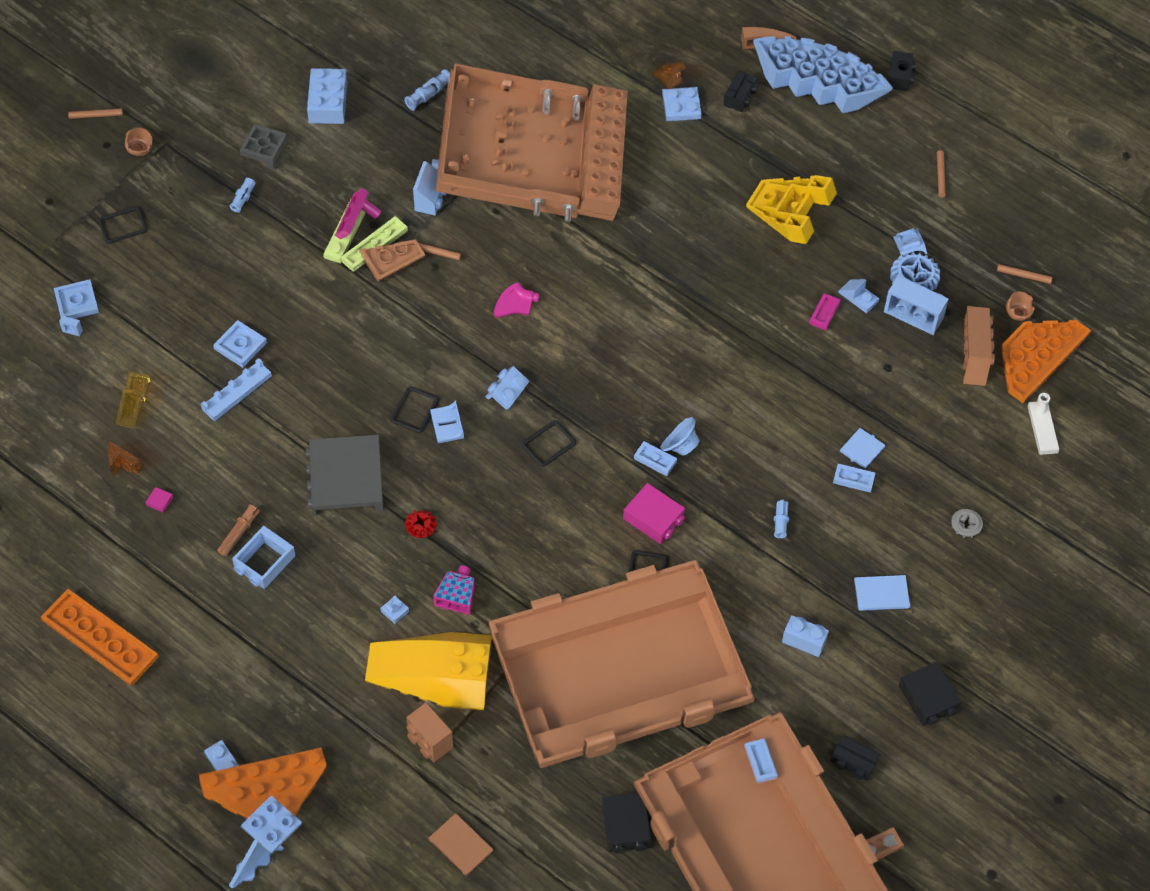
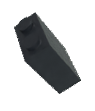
[899,662,961,726]
[602,793,651,854]

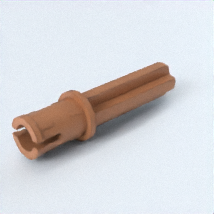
[218,504,260,557]

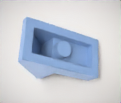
[838,279,879,314]

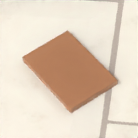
[429,813,494,876]

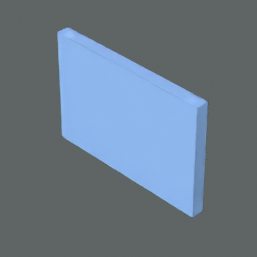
[854,575,910,611]

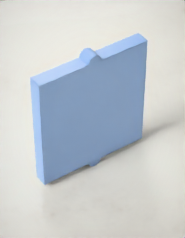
[840,428,885,469]

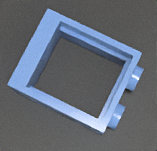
[232,526,295,589]

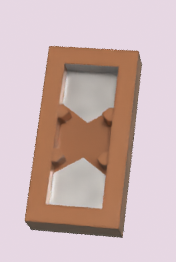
[866,827,904,860]

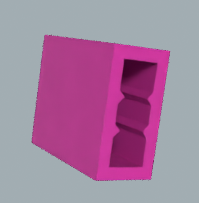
[623,483,685,544]

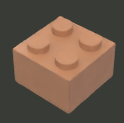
[406,703,453,763]

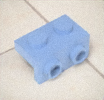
[486,366,529,410]

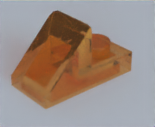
[653,62,685,89]
[107,441,142,475]

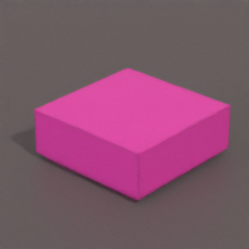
[146,487,173,513]

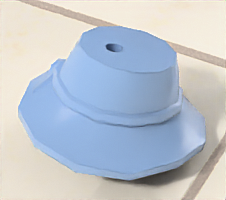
[660,417,699,456]

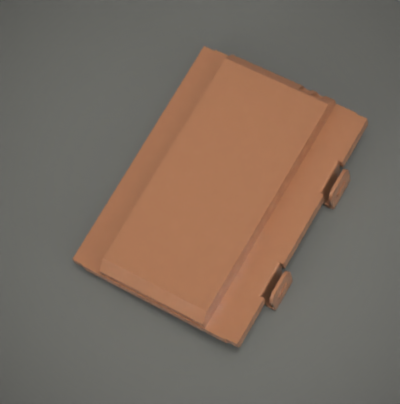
[489,560,754,768]
[634,712,888,891]

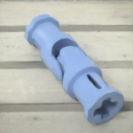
[404,69,450,111]

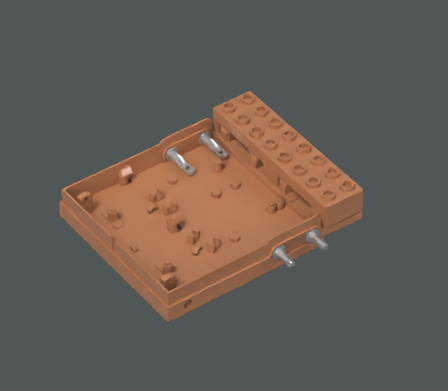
[435,64,628,222]

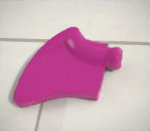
[494,282,539,318]

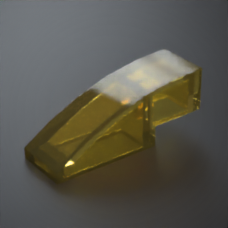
[115,372,151,429]

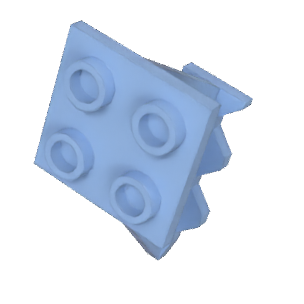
[229,796,302,889]

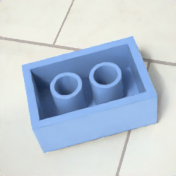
[307,69,347,124]
[884,275,948,335]

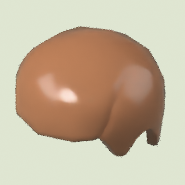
[125,128,152,156]
[1006,291,1035,321]

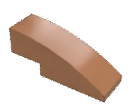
[741,27,797,49]

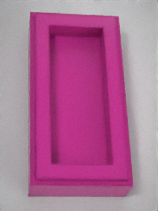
[809,293,841,331]

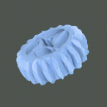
[890,252,940,291]

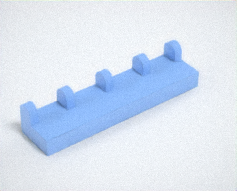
[201,358,272,422]

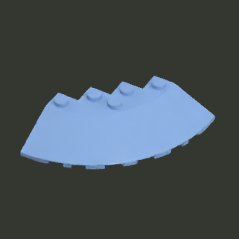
[753,36,892,113]

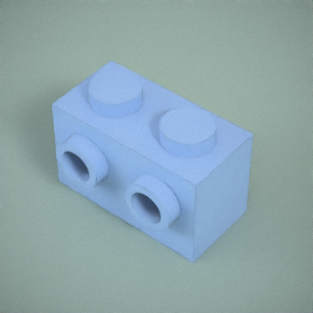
[782,615,829,657]

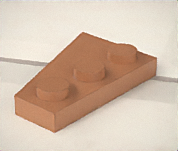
[359,240,425,282]

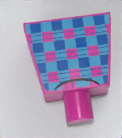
[433,566,475,615]

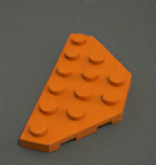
[1001,320,1091,404]
[199,748,327,819]

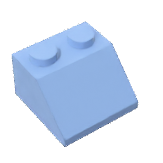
[413,161,446,215]

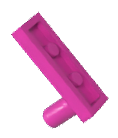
[335,188,381,240]

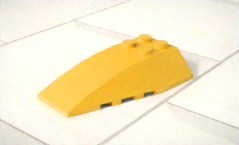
[365,632,492,710]

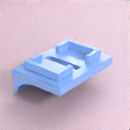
[894,228,927,256]
[430,401,464,443]

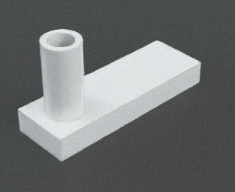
[1028,393,1059,455]

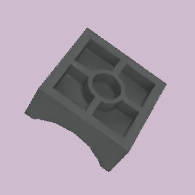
[240,124,288,170]

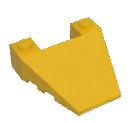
[746,175,837,244]

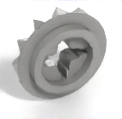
[951,509,983,538]

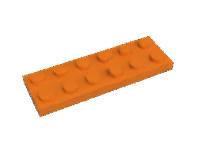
[41,589,159,686]

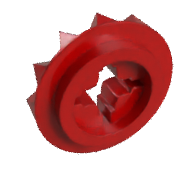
[405,509,437,538]

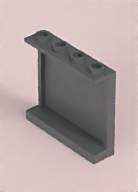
[306,435,383,516]

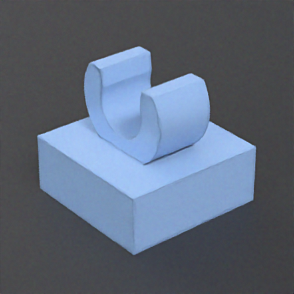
[381,596,409,624]

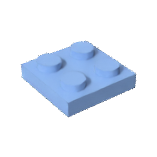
[662,87,701,121]
[54,279,99,319]
[213,320,267,368]

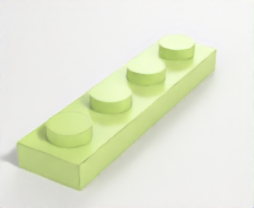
[324,199,366,263]
[341,216,408,272]

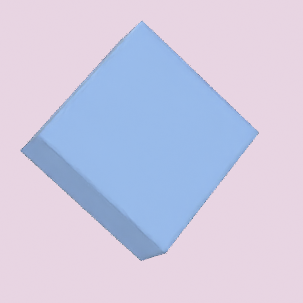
[59,316,83,336]

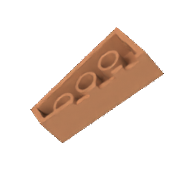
[963,306,995,386]

